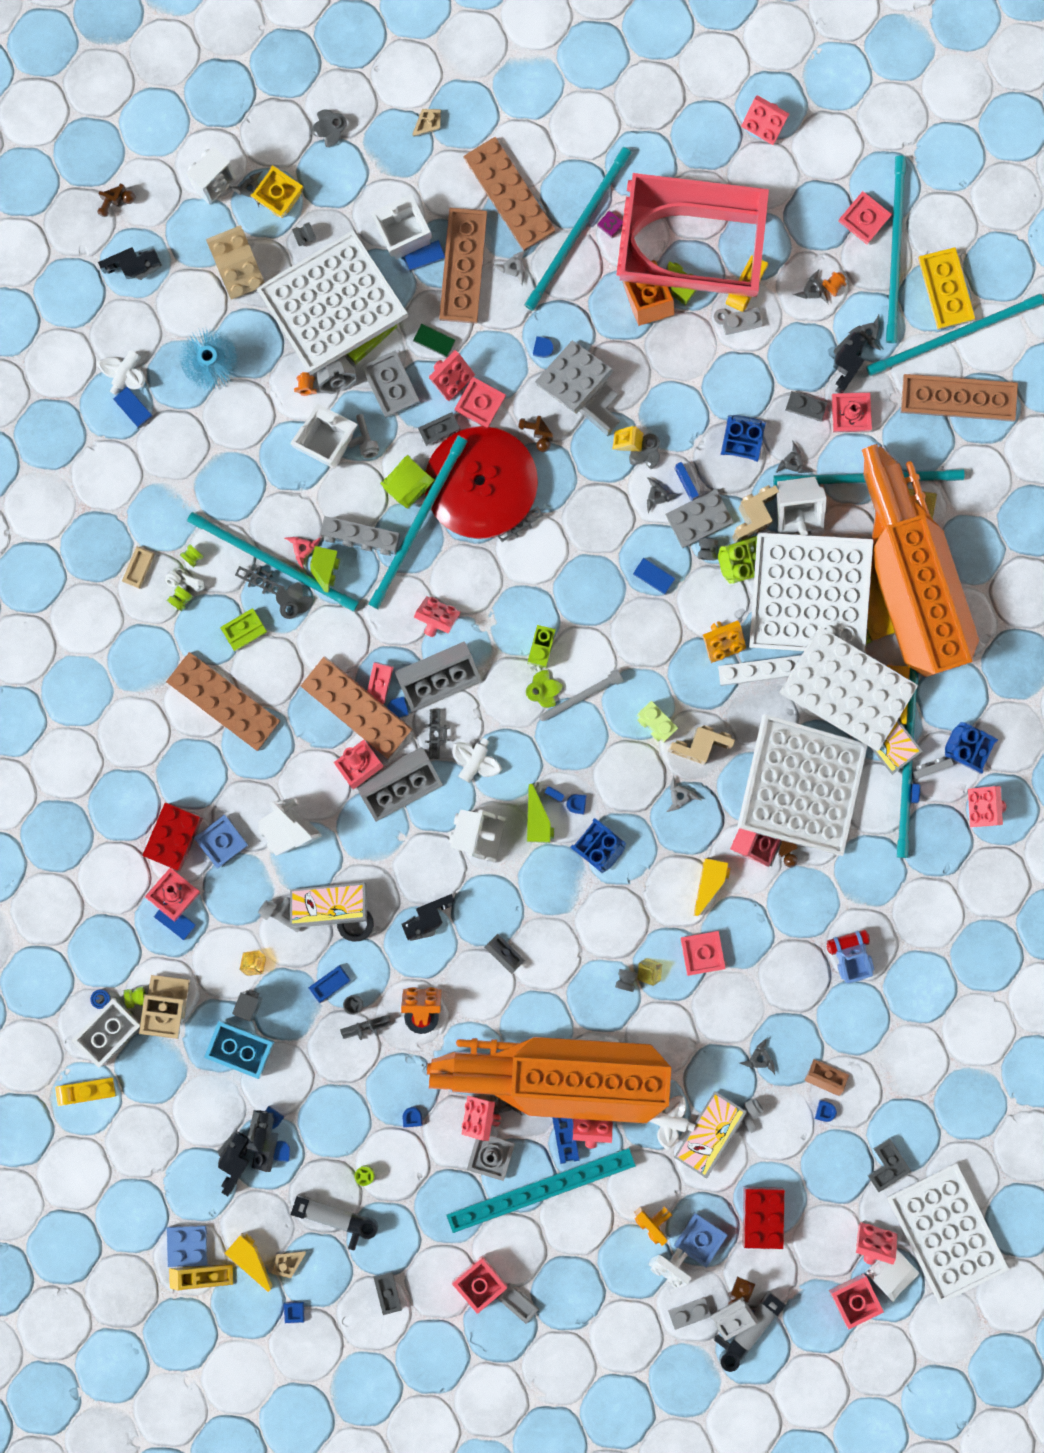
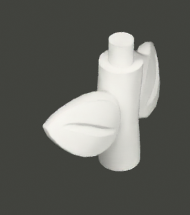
[97,351,146,395]
[452,738,502,783]
[649,1096,695,1150]

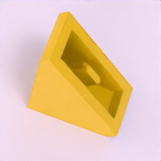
[612,426,643,452]

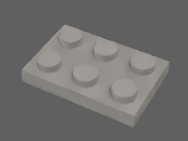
[361,350,420,418]
[665,489,734,549]

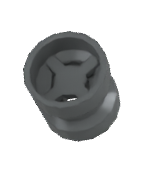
[292,222,316,247]
[697,538,718,561]
[615,969,638,992]
[343,995,363,1015]

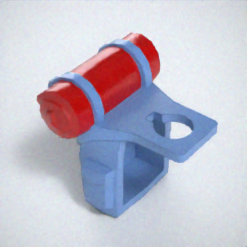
[826,929,874,983]

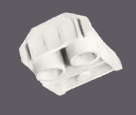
[865,1249,920,1302]

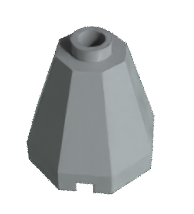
[317,356,357,394]

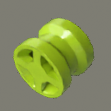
[180,544,204,568]
[354,1165,375,1186]

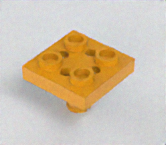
[703,620,746,663]
[634,1206,673,1246]

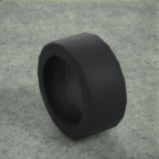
[337,910,374,942]

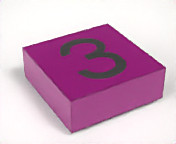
[597,210,623,238]

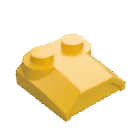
[250,165,304,218]

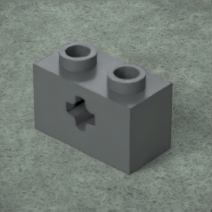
[232,989,263,1021]

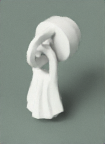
[165,567,204,592]

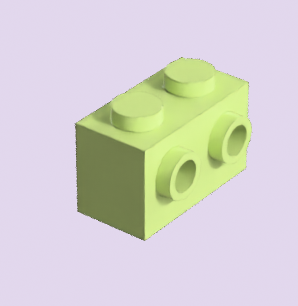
[637,701,678,743]

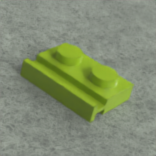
[220,608,267,652]

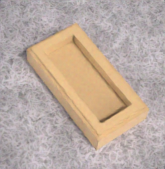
[122,546,155,589]

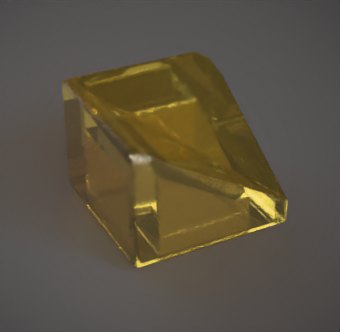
[239,951,266,976]
[637,958,663,986]

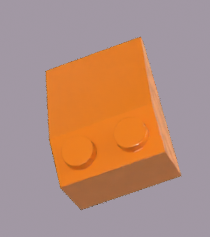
[622,260,674,326]

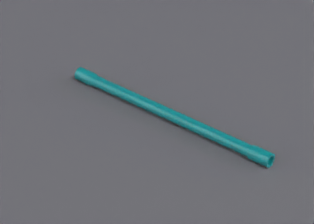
[524,147,632,311]
[886,155,906,344]
[866,293,1044,377]
[368,436,468,610]
[773,469,965,487]
[187,512,359,612]
[897,667,919,858]

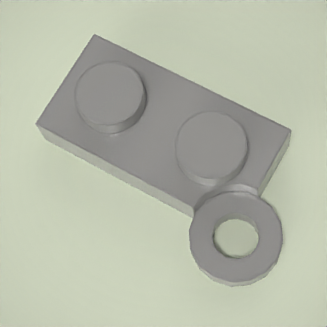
[713,307,763,335]

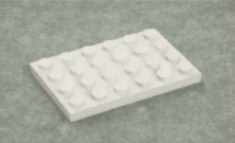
[779,626,918,751]
[886,1163,1009,1304]

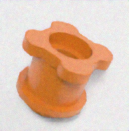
[822,272,846,297]
[294,372,317,396]

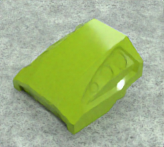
[380,455,435,509]
[718,536,757,584]

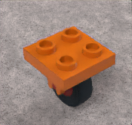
[401,987,442,1034]

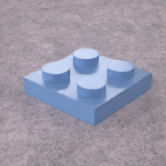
[194,815,248,869]
[674,1213,727,1268]
[167,1225,208,1267]

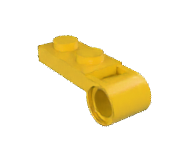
[726,255,769,312]
[55,1077,116,1106]

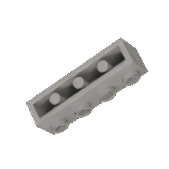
[320,516,400,556]

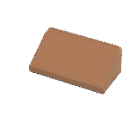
[805,1059,849,1096]

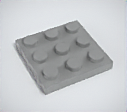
[535,340,614,414]

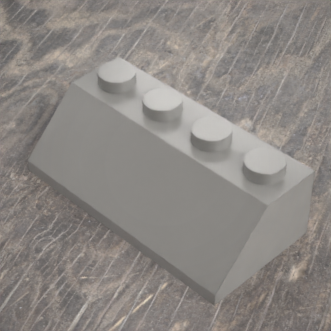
[395,641,482,712]
[357,747,443,822]

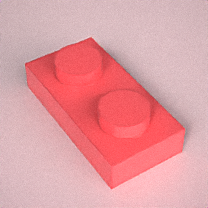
[367,662,393,704]

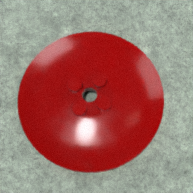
[425,426,538,539]

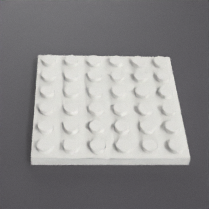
[256,230,409,375]
[749,533,874,653]
[737,715,868,856]

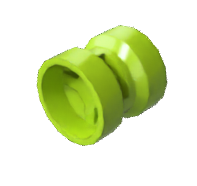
[166,586,193,612]
[123,986,146,1009]

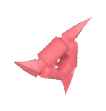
[284,537,321,570]

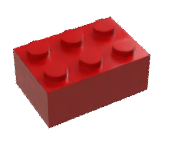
[142,803,203,871]
[742,1186,785,1249]

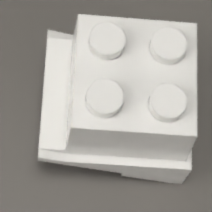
[371,194,433,260]
[290,404,358,469]
[777,477,826,535]
[258,798,322,856]
[449,810,506,863]

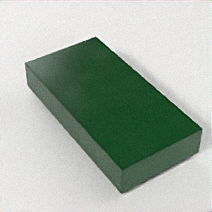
[413,323,455,358]

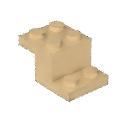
[206,225,265,300]
[732,485,779,543]
[668,725,735,765]
[139,975,190,1039]

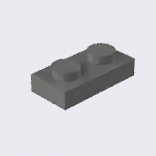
[785,391,828,422]
[418,412,460,446]
[484,934,525,974]
[373,1271,402,1315]

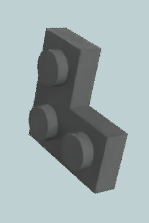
[867,1138,911,1192]

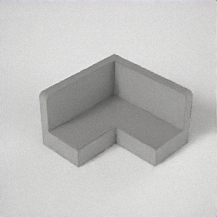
[579,381,620,436]

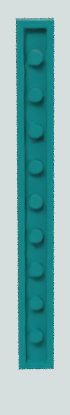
[446,1147,636,1233]

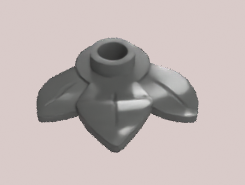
[311,109,347,148]
[629,434,660,470]
[276,582,313,619]

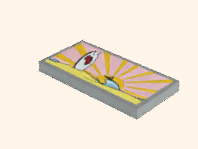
[871,720,923,775]
[290,882,367,928]
[674,1091,748,1179]

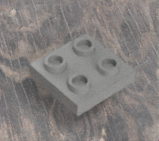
[467,1136,515,1181]

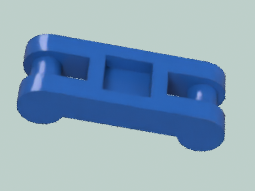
[552,1117,580,1164]

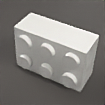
[187,146,236,205]
[71,998,141,1068]

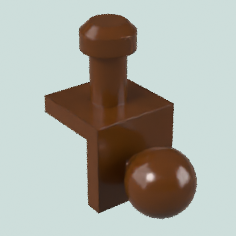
[97,183,136,217]
[518,416,553,452]
[777,840,798,868]
[727,1276,756,1305]

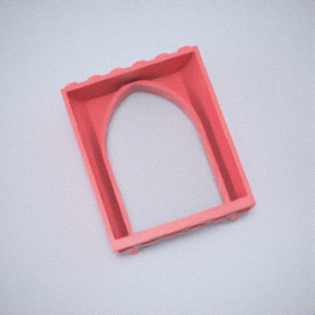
[616,173,769,297]

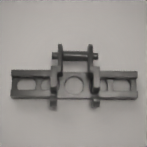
[498,506,543,542]
[235,566,284,595]
[425,709,450,759]
[340,1015,391,1040]

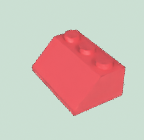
[730,829,781,867]

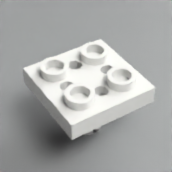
[648,1248,692,1288]

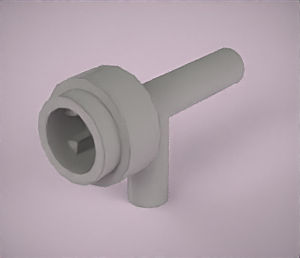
[348,414,379,458]
[258,898,301,933]
[743,1099,764,1133]

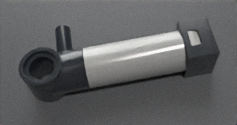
[290,1194,379,1251]
[714,1291,786,1372]

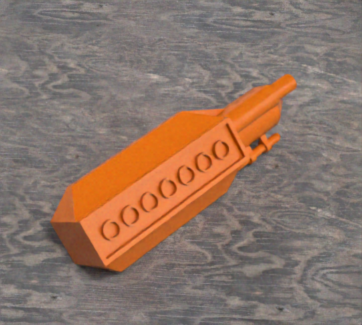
[862,444,979,678]
[426,1037,671,1123]

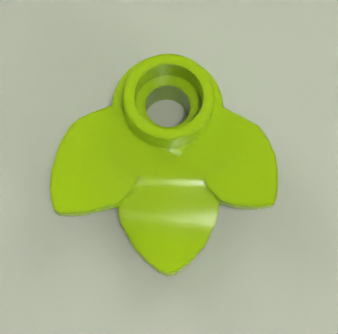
[525,670,562,708]

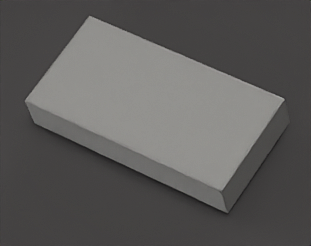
[497,1283,539,1324]

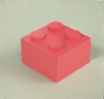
[452,1255,507,1314]
[829,1273,884,1329]

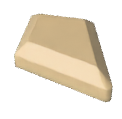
[412,109,441,137]
[272,1251,306,1278]

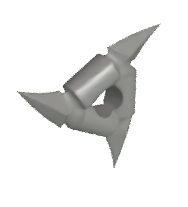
[493,250,527,286]
[666,775,702,812]

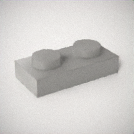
[912,756,954,779]
[668,1297,711,1330]

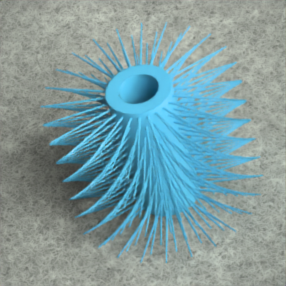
[179,328,239,390]

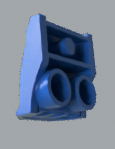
[721,415,766,462]
[945,722,998,774]
[570,818,626,873]

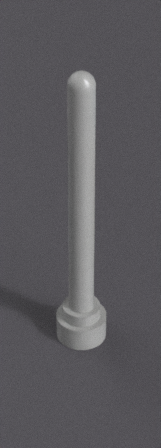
[539,668,624,721]

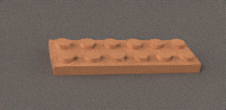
[463,137,555,251]
[439,208,487,324]
[900,374,1018,422]
[166,652,281,751]
[300,656,413,759]

